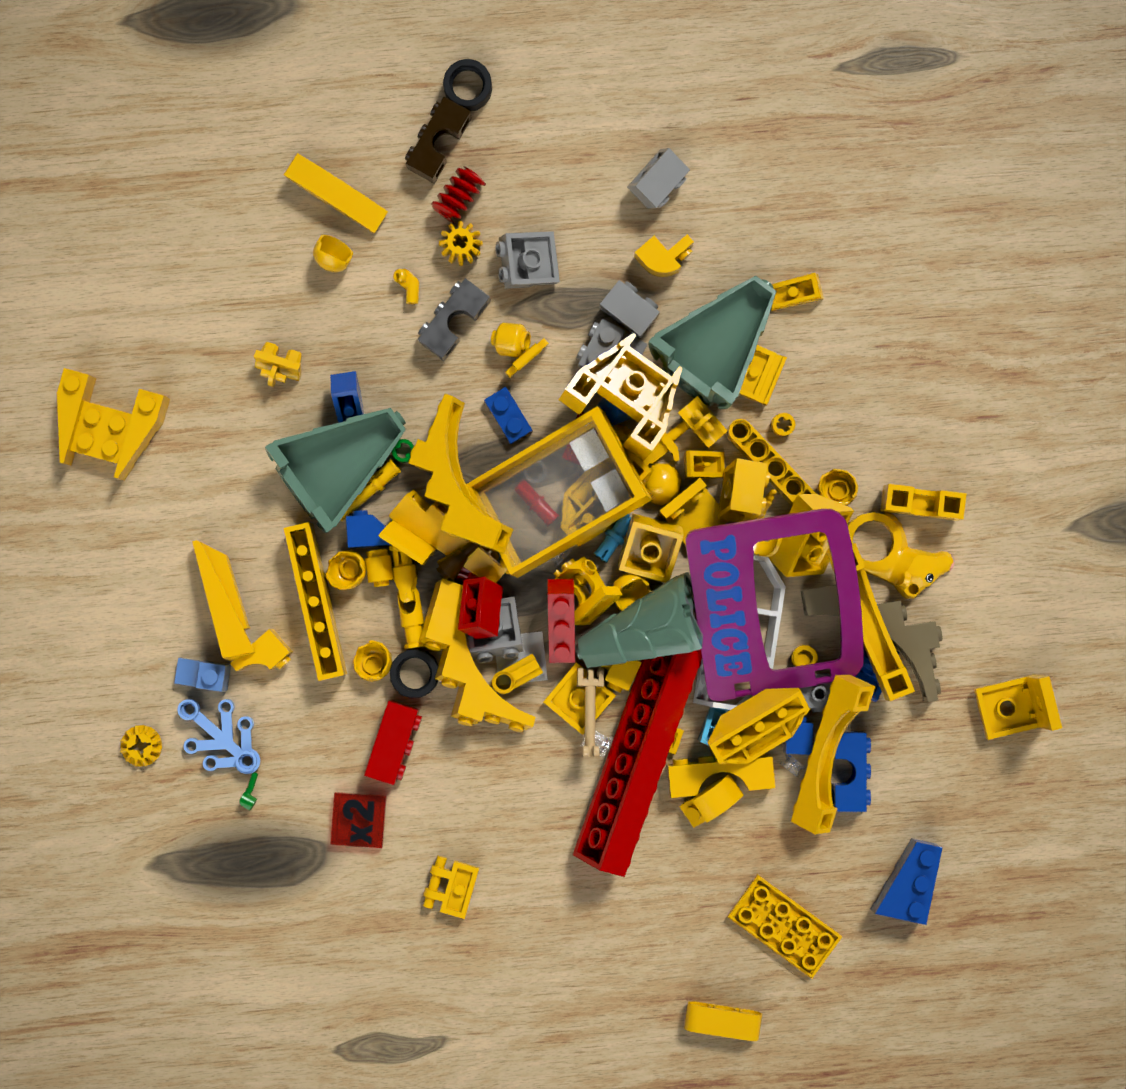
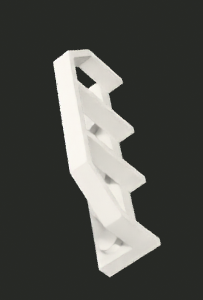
[693,555,786,710]

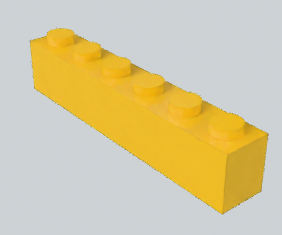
[284,522,347,681]

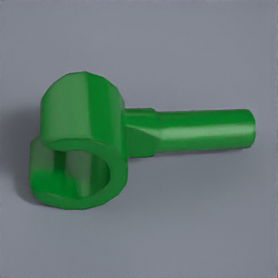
[239,772,258,810]

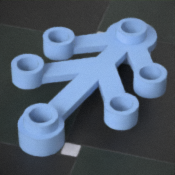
[178,699,261,774]

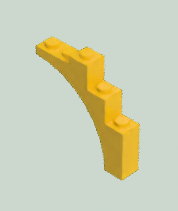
[409,394,513,554]
[419,578,536,732]

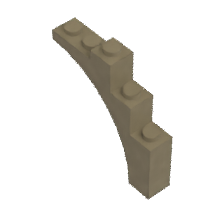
[800,585,943,702]

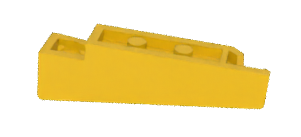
[389,490,505,583]
[192,540,255,661]

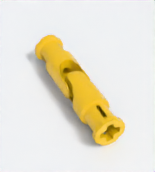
[389,546,426,649]

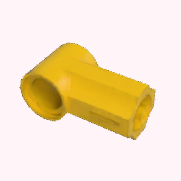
[492,653,543,694]

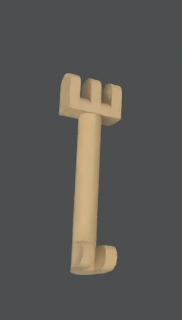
[577,668,604,757]

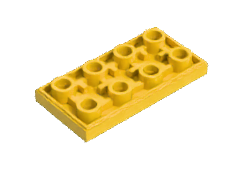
[727,874,842,979]

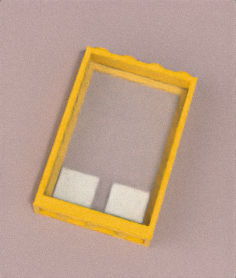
[466,406,652,578]

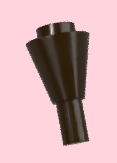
[436,542,480,580]

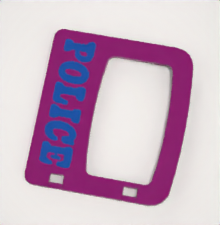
[685,509,864,701]

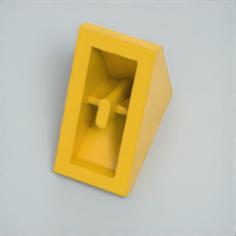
[684,450,725,480]

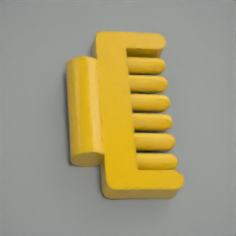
[505,338,549,379]

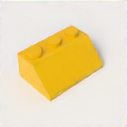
[769,494,854,577]

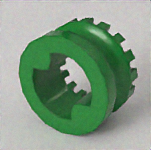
[392,439,414,463]

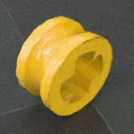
[771,413,796,436]

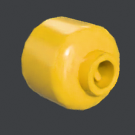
[491,323,531,357]

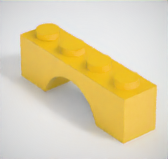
[667,753,775,798]

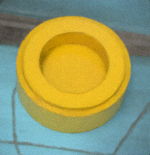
[791,645,818,667]

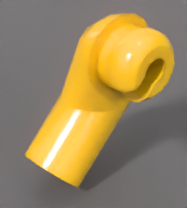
[393,269,419,304]

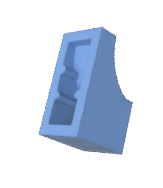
[174,658,231,692]

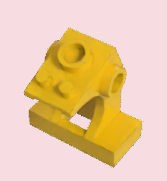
[553,556,622,625]

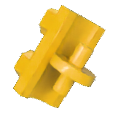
[254,342,302,387]
[678,396,728,448]

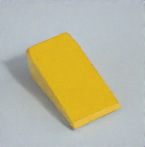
[771,273,824,311]

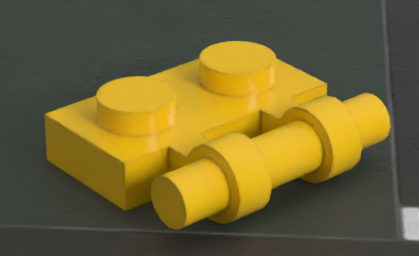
[423,855,480,919]

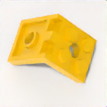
[974,674,1062,740]

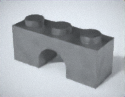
[418,278,491,361]

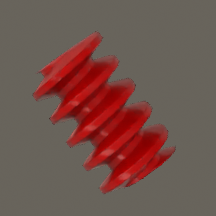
[431,166,486,224]

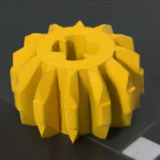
[439,221,483,266]

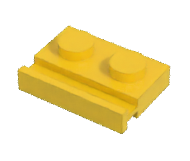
[739,345,787,406]

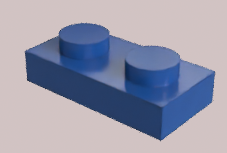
[484,387,533,444]

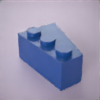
[870,838,943,925]

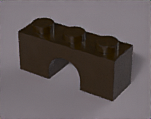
[405,97,472,184]

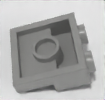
[495,231,560,289]
[576,318,647,368]
[467,596,524,663]

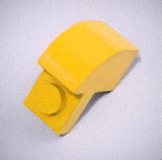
[634,234,694,277]
[679,774,744,828]

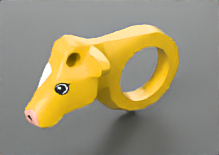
[847,512,954,599]

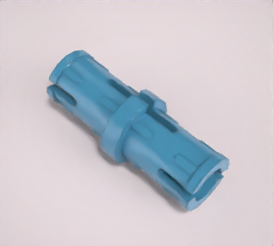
[593,514,631,563]

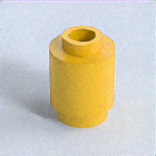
[365,549,394,587]

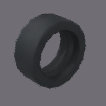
[443,59,492,111]
[390,649,439,698]

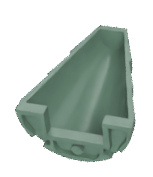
[648,276,776,409]
[265,408,406,533]
[575,572,703,668]

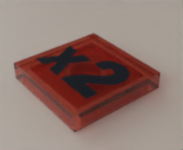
[330,792,387,848]

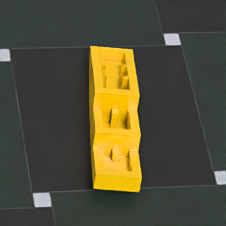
[283,153,388,233]

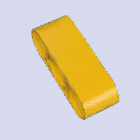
[684,1001,762,1041]

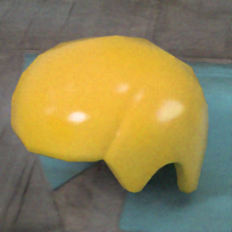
[313,234,353,273]
[645,463,682,505]
[818,469,858,506]
[325,550,366,590]
[613,573,652,611]
[353,640,392,682]

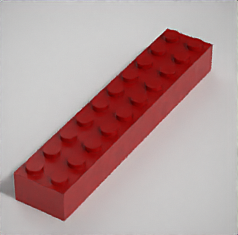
[573,649,702,877]

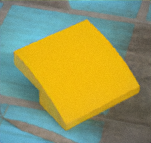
[378,520,437,565]

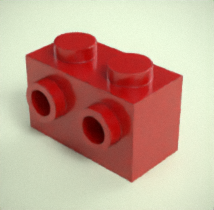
[458,577,503,639]

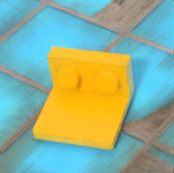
[659,478,728,546]

